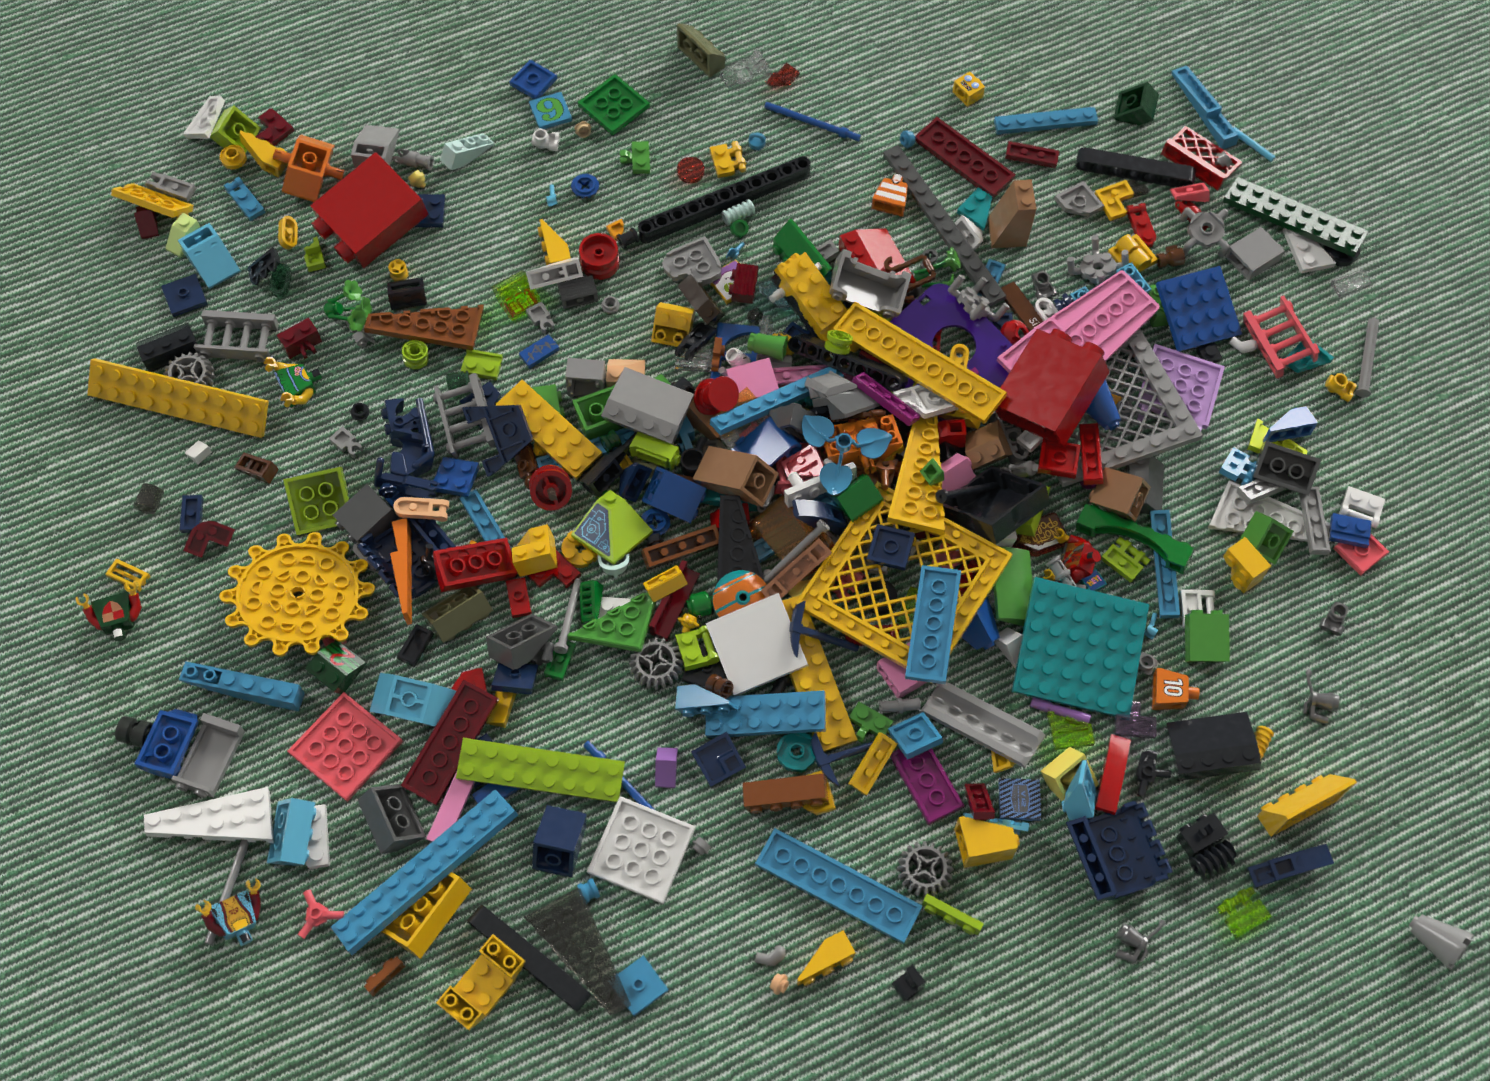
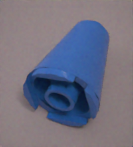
[1086,380,1121,431]

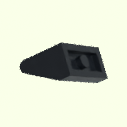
[387,277,427,310]

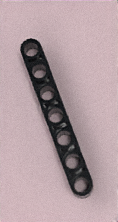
[1076,147,1196,188]
[788,333,908,392]
[467,904,591,1012]

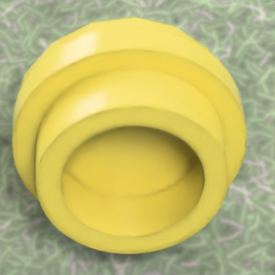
[408,170,426,188]

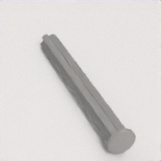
[1355,317,1379,397]

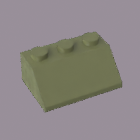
[677,23,725,78]
[422,586,493,643]

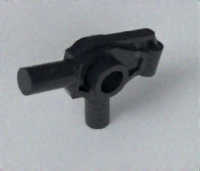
[1136,749,1171,797]

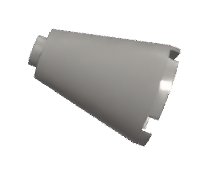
[1409,915,1474,970]

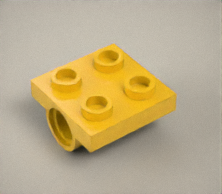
[1107,234,1158,273]

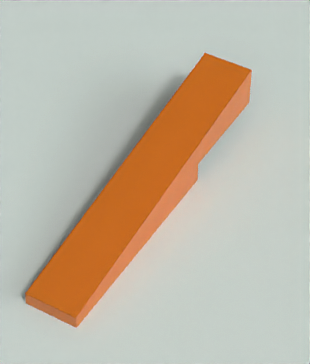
[390,518,412,625]

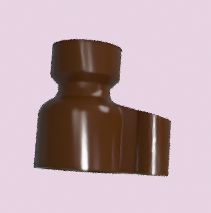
[1156,245,1185,268]

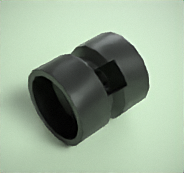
[115,716,153,748]

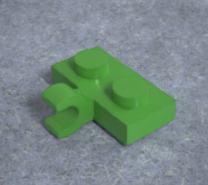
[620,141,650,174]
[849,702,893,743]

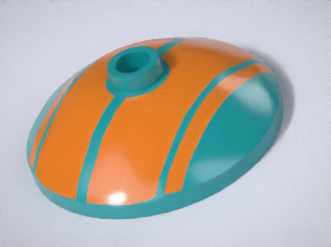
[712,570,767,618]

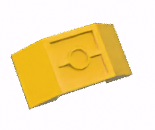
[436,934,526,1030]

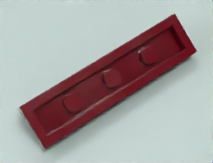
[649,560,700,642]

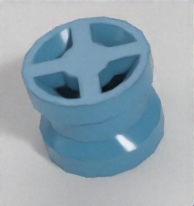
[577,878,600,904]

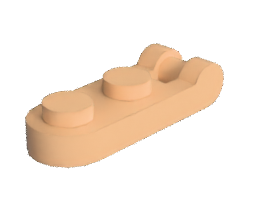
[393,497,449,522]

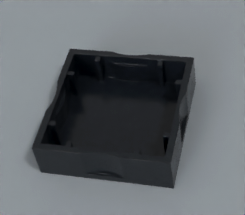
[943,465,1050,544]

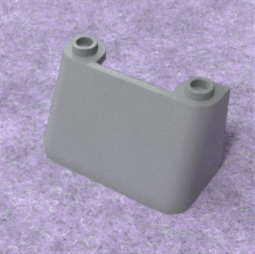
[829,249,912,319]

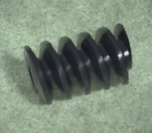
[1189,840,1237,880]

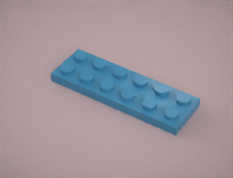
[905,565,961,685]
[705,690,826,738]

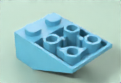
[178,223,241,289]

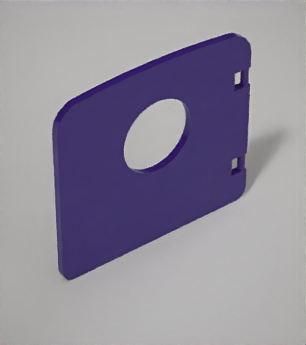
[890,283,1012,422]

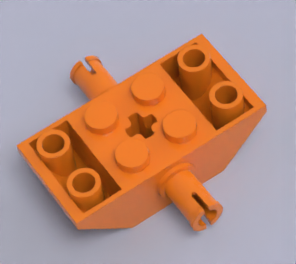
[273,135,345,202]
[824,414,903,474]

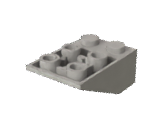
[351,125,400,168]

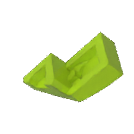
[304,237,326,272]

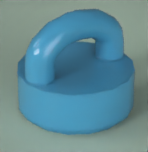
[749,133,766,150]

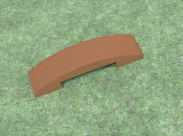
[761,538,832,598]

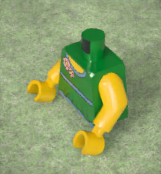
[264,357,322,408]

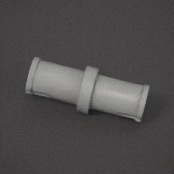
[879,698,921,714]

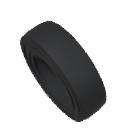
[862,580,897,615]

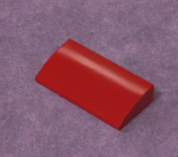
[433,538,518,592]

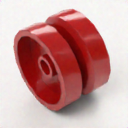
[579,233,619,280]

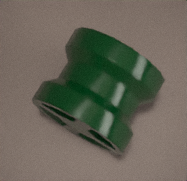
[599,429,622,453]

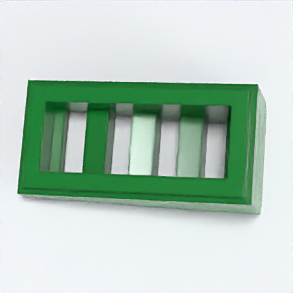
[580,580,604,624]

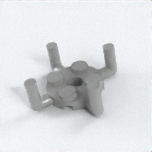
[1180,207,1230,257]
[1067,235,1129,286]
[948,274,1010,322]

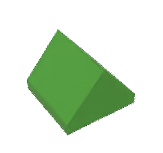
[920,458,944,486]

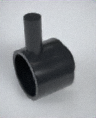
[680,436,707,477]

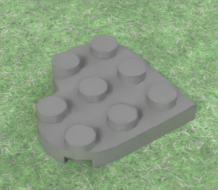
[662,236,722,286]

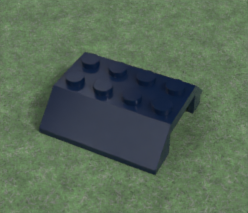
[357,518,456,599]
[1066,801,1173,901]

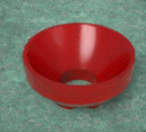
[1000,320,1029,345]

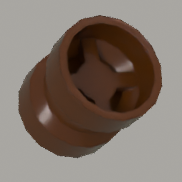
[705,674,733,699]

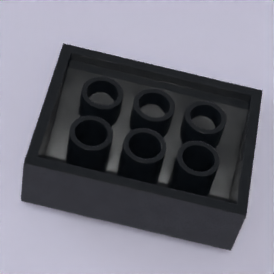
[1166,711,1262,781]

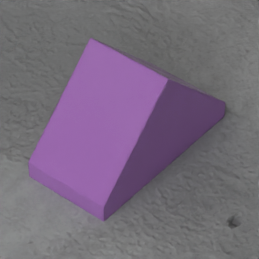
[655,747,678,788]

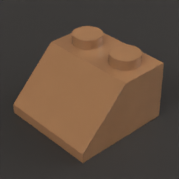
[965,420,1013,470]

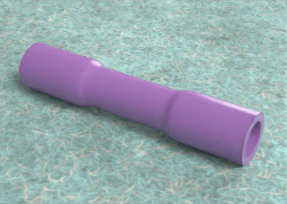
[1030,697,1091,726]

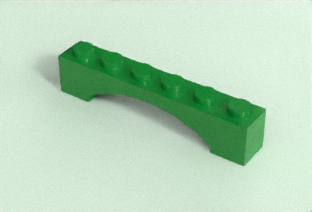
[1076,504,1194,574]

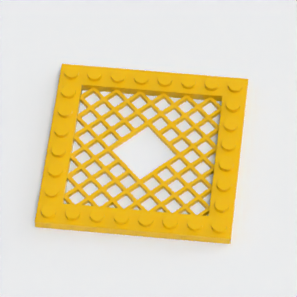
[795,481,1013,684]

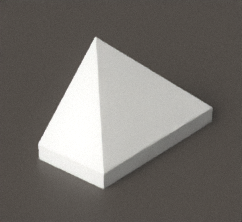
[955,215,983,250]

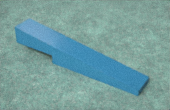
[1172,66,1239,149]

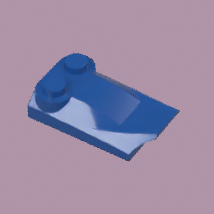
[134,709,199,778]

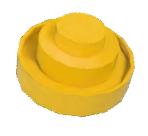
[220,145,247,170]

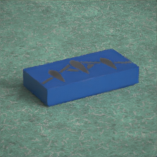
[519,334,560,369]

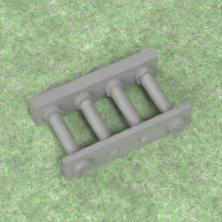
[194,310,279,362]
[432,373,496,459]

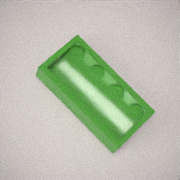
[993,547,1033,626]

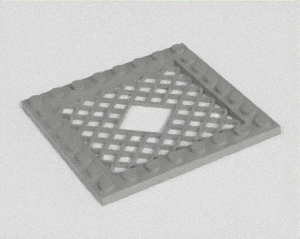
[1040,329,1203,487]

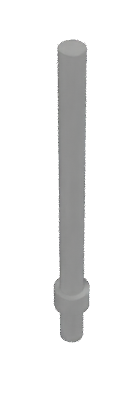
[204,840,250,945]

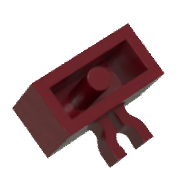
[277,317,322,359]

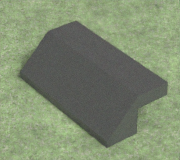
[812,387,881,420]

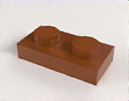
[364,956,405,996]

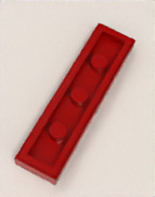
[1079,423,1103,485]

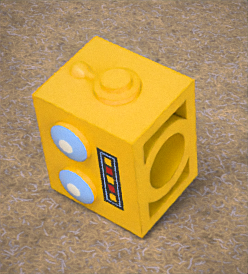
[952,72,985,107]

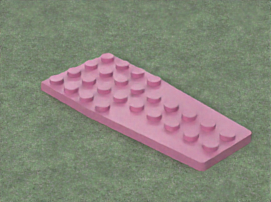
[996,270,1159,373]

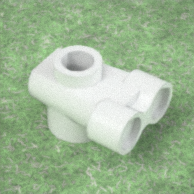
[532,128,560,151]

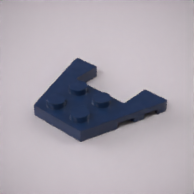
[462,405,534,477]

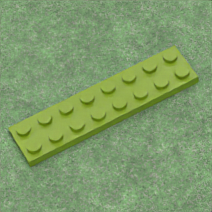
[456,738,625,803]

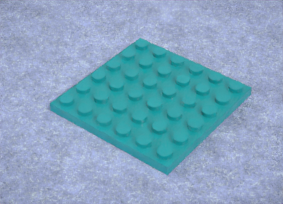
[1012,577,1149,719]

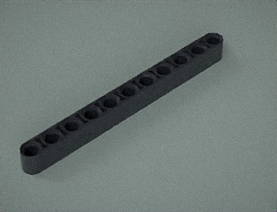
[638,156,811,243]

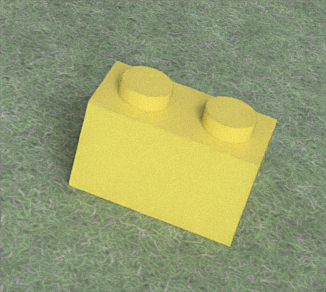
[1040,747,1099,801]

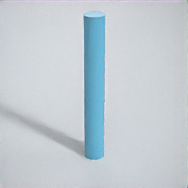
[1234,127,1276,162]

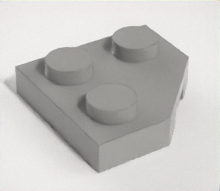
[1054,181,1104,217]

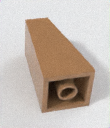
[987,179,1036,248]
[693,446,779,507]

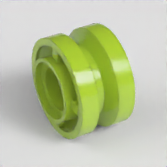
[824,330,853,355]
[402,340,429,369]

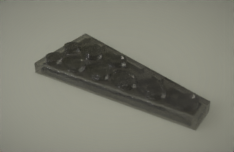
[524,888,631,1015]

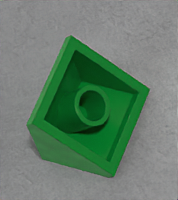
[831,474,884,522]

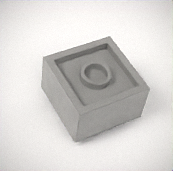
[565,358,606,397]

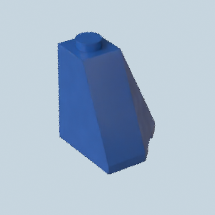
[962,596,1000,650]

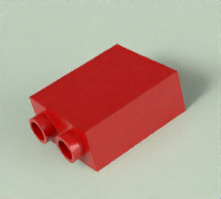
[310,152,429,268]
[995,329,1110,447]

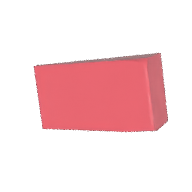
[1170,183,1210,202]

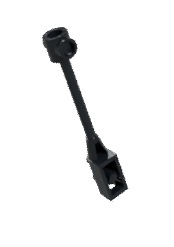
[579,377,695,497]

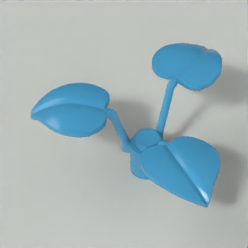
[802,415,892,495]

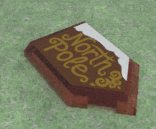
[1011,512,1068,557]

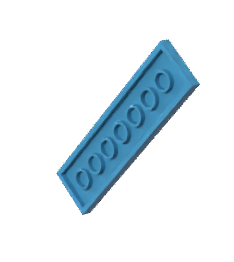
[755,828,922,944]

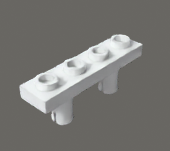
[784,458,857,508]

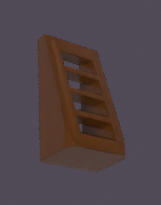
[234,452,278,484]

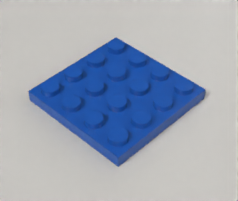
[1155,266,1242,352]

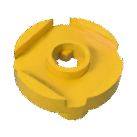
[561,531,598,568]

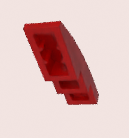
[1095,734,1131,815]

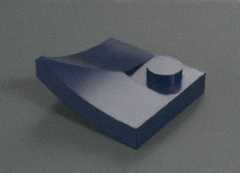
[691,732,746,787]

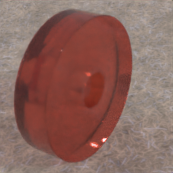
[677,157,705,184]

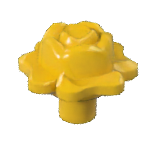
[677,613,700,633]

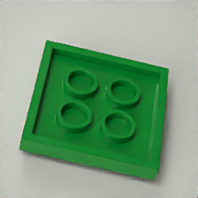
[578,74,650,136]

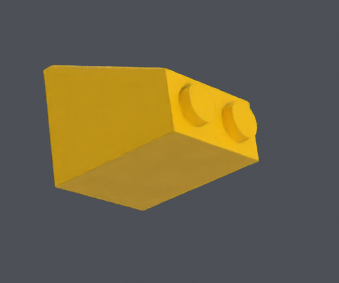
[954,816,1020,868]

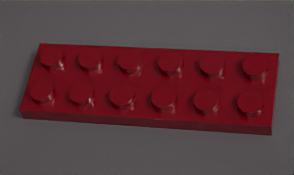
[915,117,1016,199]
[401,679,499,806]

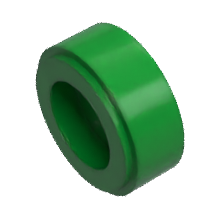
[730,219,749,238]

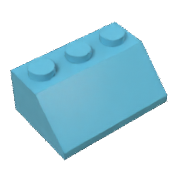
[267,798,316,866]

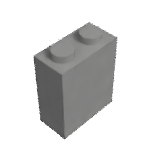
[1225,227,1285,281]

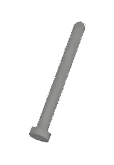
[763,519,830,583]
[554,578,582,654]

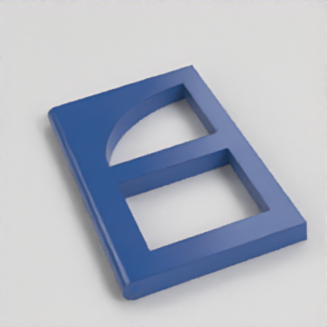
[710,323,760,379]

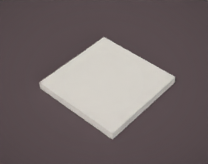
[706,593,809,696]
[587,796,696,904]

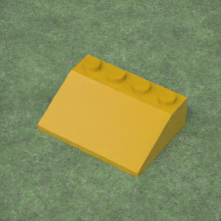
[1257,774,1357,837]
[381,872,472,959]

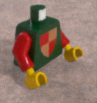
[76,581,142,641]

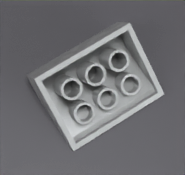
[601,367,694,445]

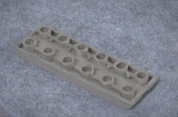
[920,682,1045,768]

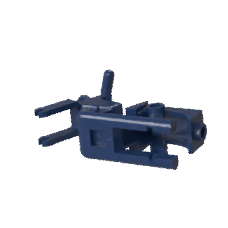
[374,398,437,499]

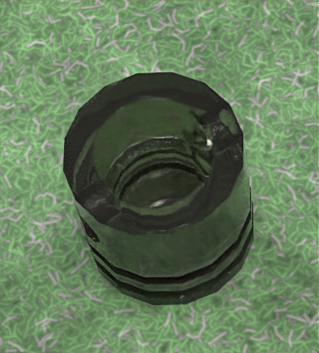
[133,483,164,514]

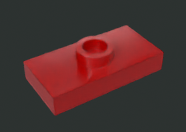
[506,577,532,618]

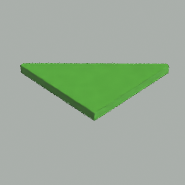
[567,592,657,652]

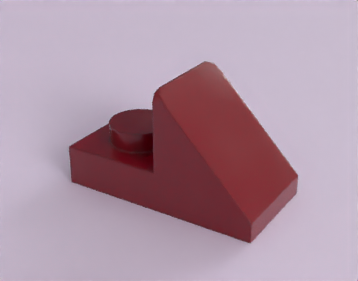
[134,206,160,239]

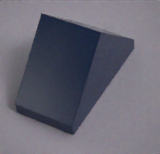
[619,462,653,503]

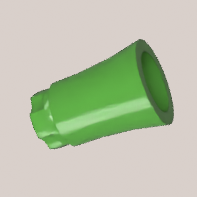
[747,333,788,362]

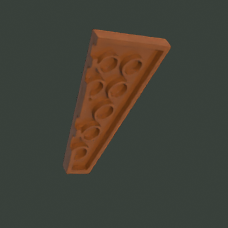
[364,304,484,350]

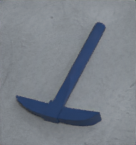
[789,601,859,658]
[811,732,891,786]

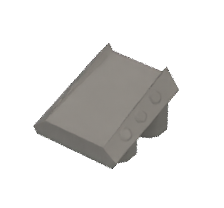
[804,370,857,398]

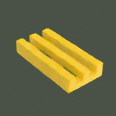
[105,559,151,592]

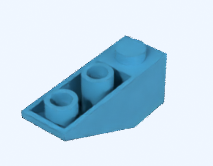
[675,684,738,717]

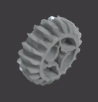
[163,352,215,386]
[629,637,683,690]
[897,841,953,898]

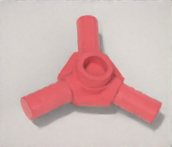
[297,890,344,939]

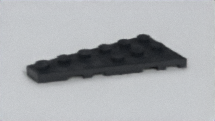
[717,495,764,601]

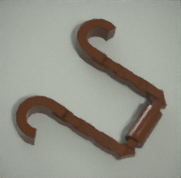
[884,255,937,303]
[829,409,886,423]

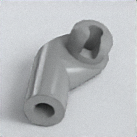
[755,945,786,966]

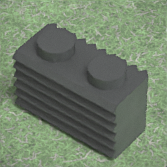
[557,275,598,309]

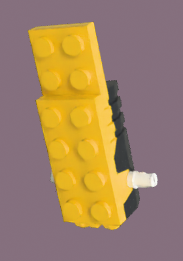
[769,252,860,356]

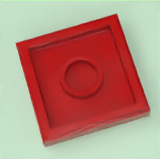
[1037,439,1081,479]

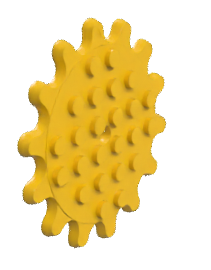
[219,532,375,657]

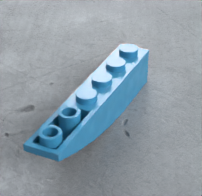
[179,662,305,712]

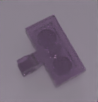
[1115,702,1156,739]

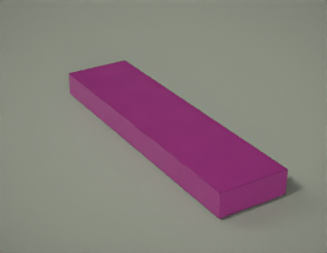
[851,372,921,426]

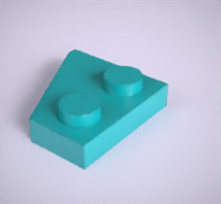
[957,187,992,231]
[1285,340,1334,373]

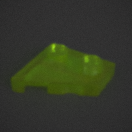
[1047,711,1095,750]

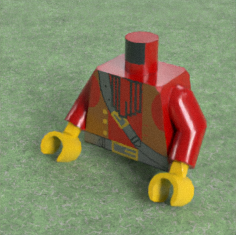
[1043,528,1101,584]

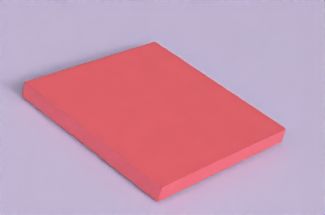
[287,692,403,802]

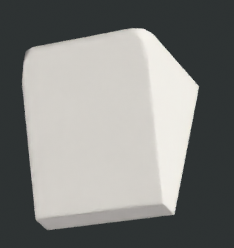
[185,440,212,465]

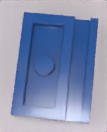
[1329,513,1371,548]

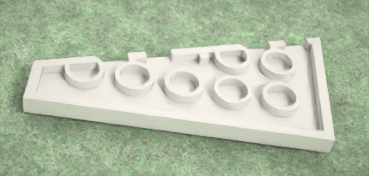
[1208,480,1330,543]
[144,787,274,843]

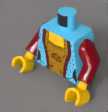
[195,878,261,946]

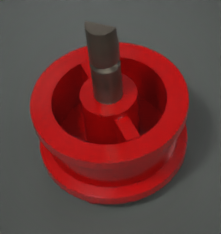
[529,465,572,511]

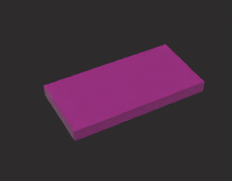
[890,748,964,826]

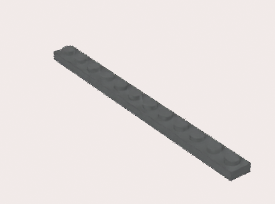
[883,145,1006,307]

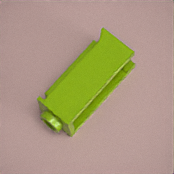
[629,432,681,472]

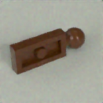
[515,443,538,489]

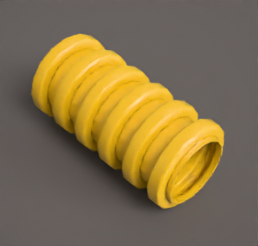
[1254,726,1274,758]

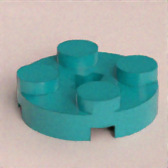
[776,733,815,773]

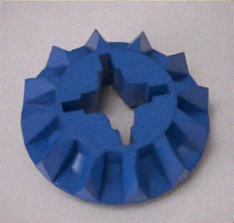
[571,174,599,199]
[641,509,670,536]

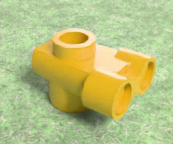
[1325,373,1357,402]

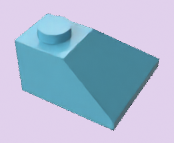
[1062,760,1097,820]

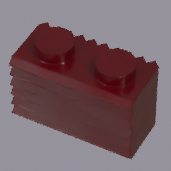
[728,263,758,304]

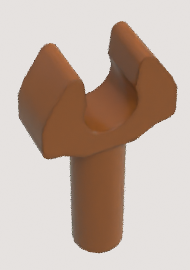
[875,459,895,490]

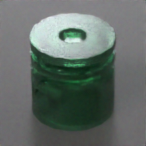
[446,370,470,391]

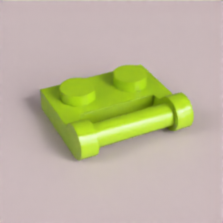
[675,625,720,671]

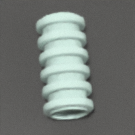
[722,200,755,226]

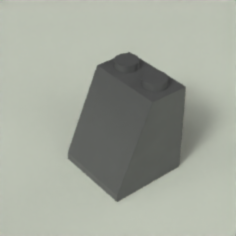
[333,484,401,544]

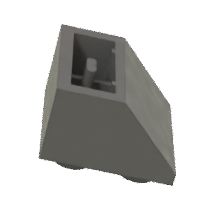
[769,403,817,442]

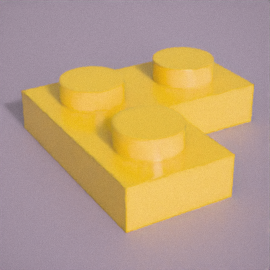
[1094,180,1134,221]

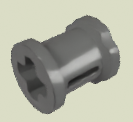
[921,249,938,269]

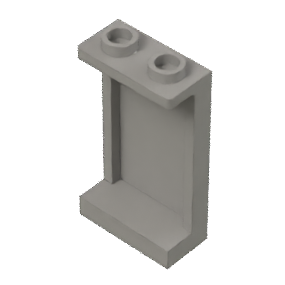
[171,713,245,798]

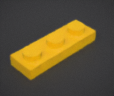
[848,732,898,795]

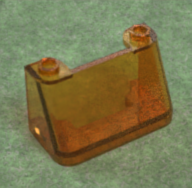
[748,494,834,580]

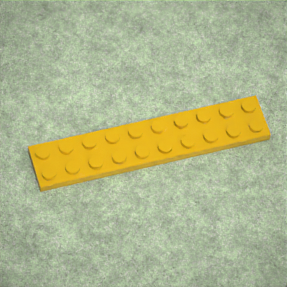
[833,302,1007,424]
[87,358,269,438]

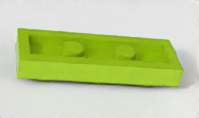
[922,894,984,935]

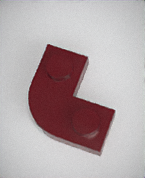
[183,521,235,558]

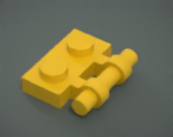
[710,141,746,178]

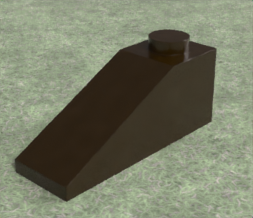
[678,274,725,326]

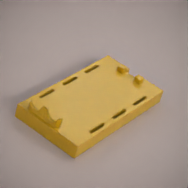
[111,183,193,219]

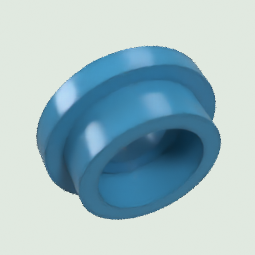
[900,130,915,148]

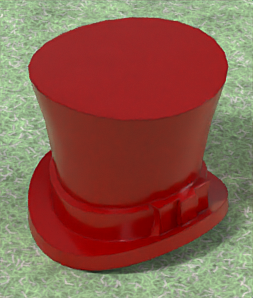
[694,376,739,415]

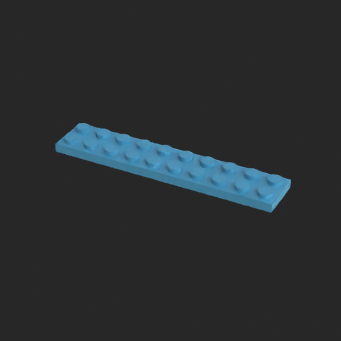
[331,789,518,955]

